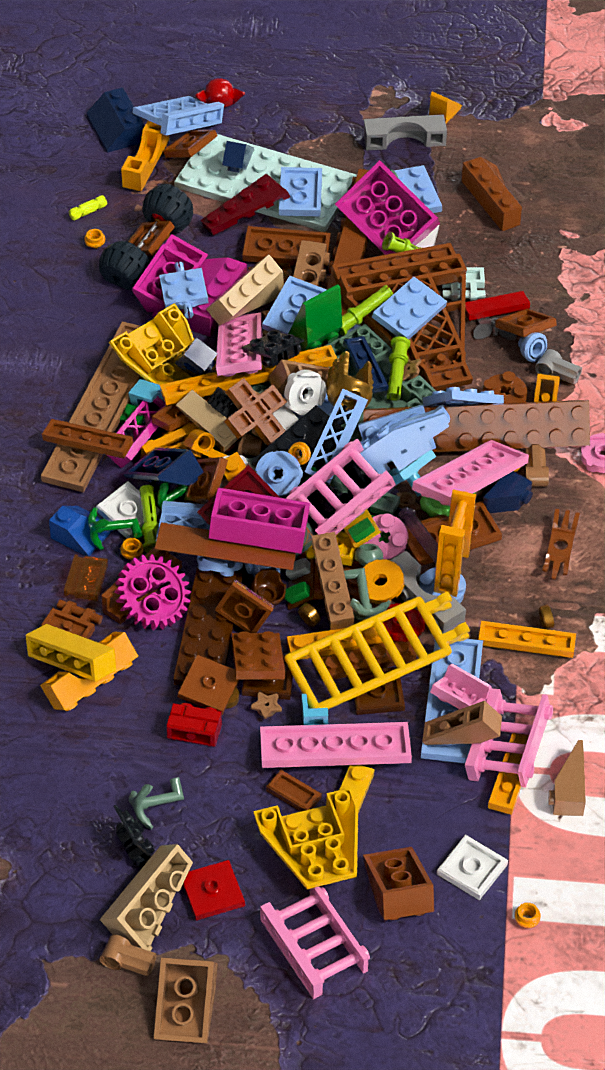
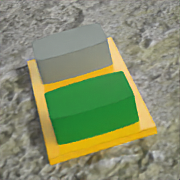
[344,509,381,549]

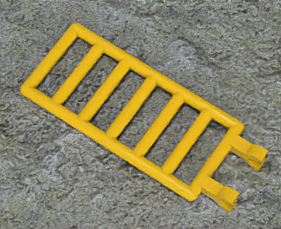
[284,591,470,709]

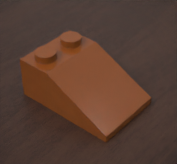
[363,847,434,920]

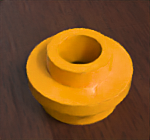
[84,229,105,248]
[288,442,311,465]
[120,538,144,560]
[514,902,541,928]

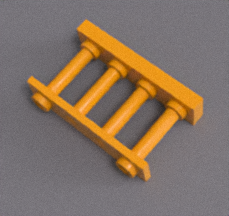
[434,489,476,597]

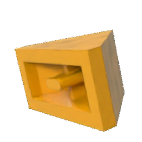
[429,91,462,123]

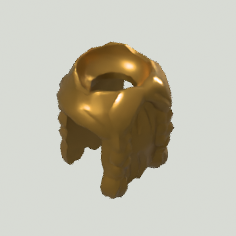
[326,351,374,410]

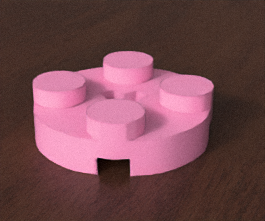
[581,433,605,473]
[364,514,409,560]

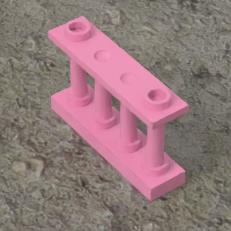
[286,439,396,535]
[465,688,553,788]
[260,887,370,999]

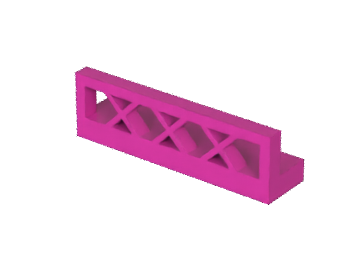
[107,396,166,468]

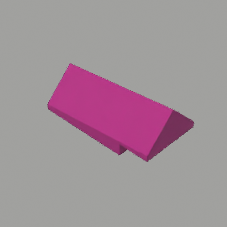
[132,234,208,312]

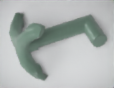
[344,568,391,621]
[129,777,184,830]

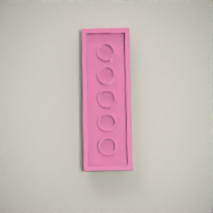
[216,312,263,377]
[412,440,529,506]
[260,722,412,768]

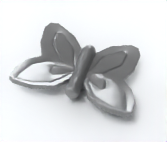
[473,317,517,340]

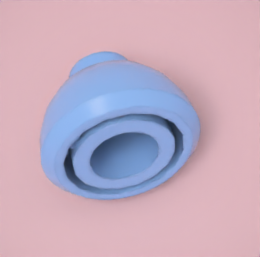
[518,332,547,362]

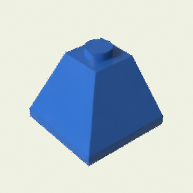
[49,505,113,557]

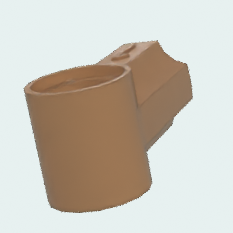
[524,444,549,487]
[99,935,156,976]

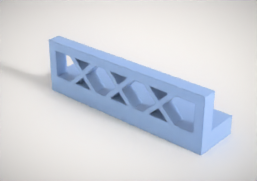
[304,389,368,485]

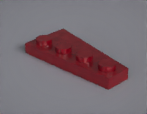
[200,174,290,235]

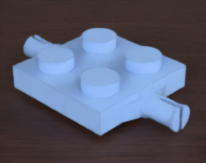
[159,262,209,318]

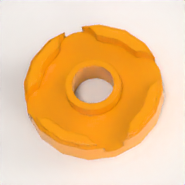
[357,559,405,604]

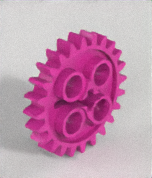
[114,554,191,630]

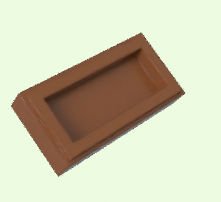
[266,770,322,812]

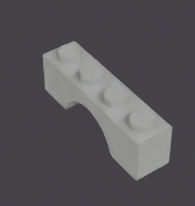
[363,114,447,151]
[383,551,466,634]

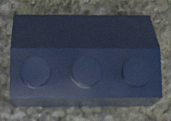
[87,87,144,153]
[123,447,204,486]

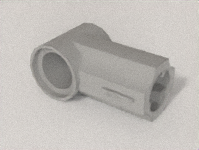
[535,349,582,385]

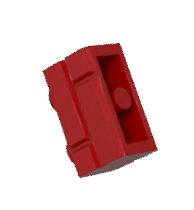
[167,703,222,747]

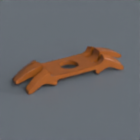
[542,509,580,580]

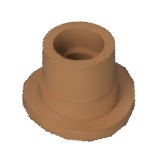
[237,432,265,458]

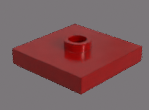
[183,860,245,921]

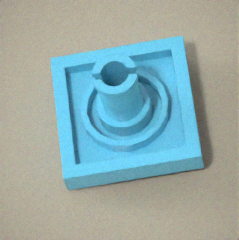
[388,450,436,497]

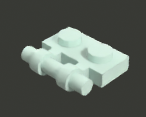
[442,267,485,301]

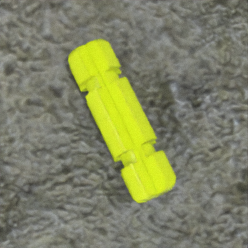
[68,195,107,221]

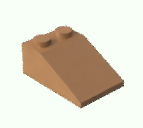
[154,958,218,1043]

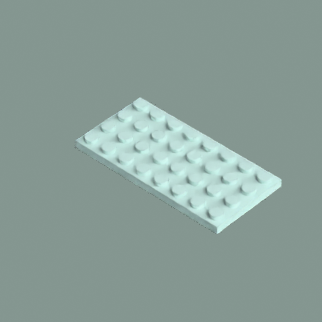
[174,134,357,232]

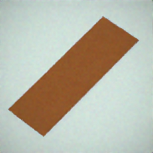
[155,522,296,570]

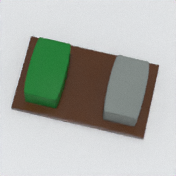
[285,558,315,610]

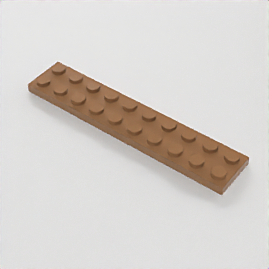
[41,321,143,492]

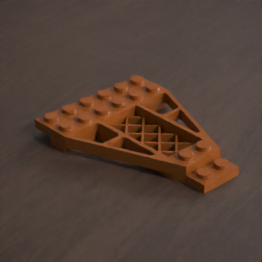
[331,243,473,391]

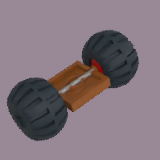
[99,184,194,290]

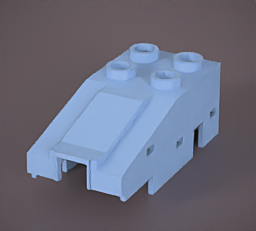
[360,405,450,474]

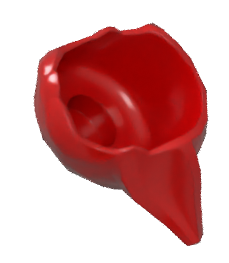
[195,78,245,107]

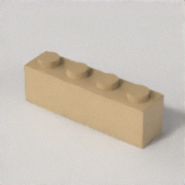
[206,255,284,325]
[100,844,193,951]

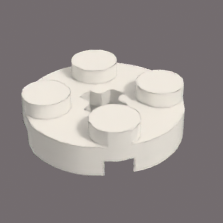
[284,370,327,416]

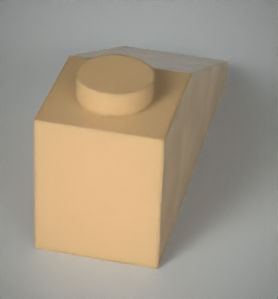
[176,390,238,453]

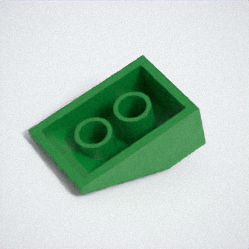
[288,284,342,352]

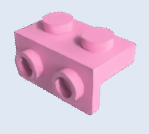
[430,664,491,710]

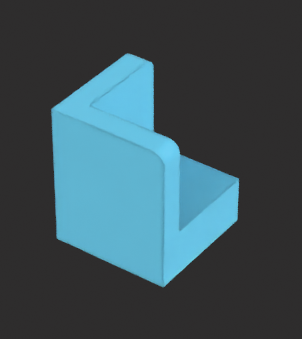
[128,379,165,406]
[302,694,328,725]

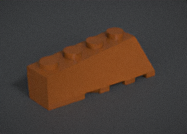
[462,157,522,231]

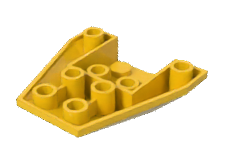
[109,303,194,385]
[253,787,358,889]

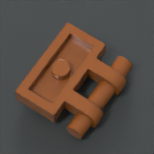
[41,599,103,639]

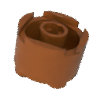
[483,371,527,403]

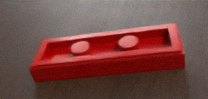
[465,291,530,321]

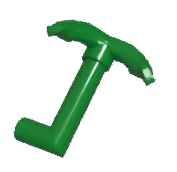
[154,483,188,510]
[88,507,143,551]

